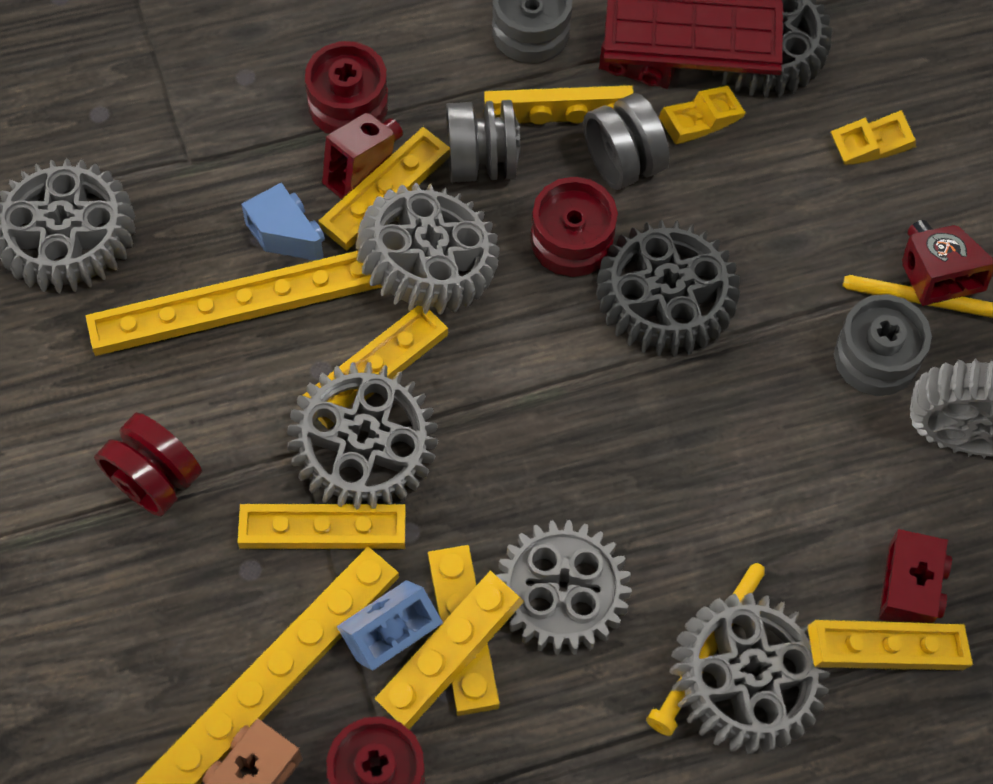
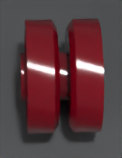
[305,41,388,134]
[530,177,618,277]
[94,412,202,517]
[327,716,425,784]

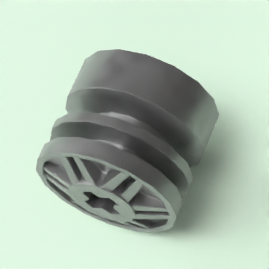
[446,100,520,182]

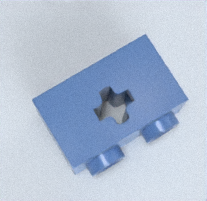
[336,580,443,671]

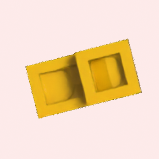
[658,86,746,144]
[831,110,916,165]

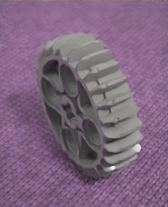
[0,158,135,294]
[356,183,500,315]
[910,358,993,459]
[287,362,438,510]
[669,593,830,754]

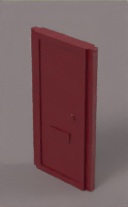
[603,0,783,75]

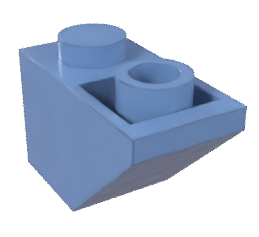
[241,183,325,261]

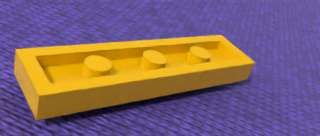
[484,85,633,125]
[318,127,451,251]
[302,306,448,430]
[238,504,406,549]
[428,545,500,716]
[375,570,524,729]
[807,620,973,670]

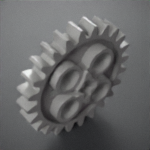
[496,520,632,655]

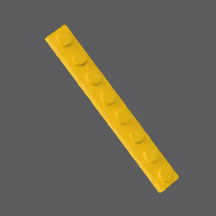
[85,251,382,356]
[136,546,399,784]

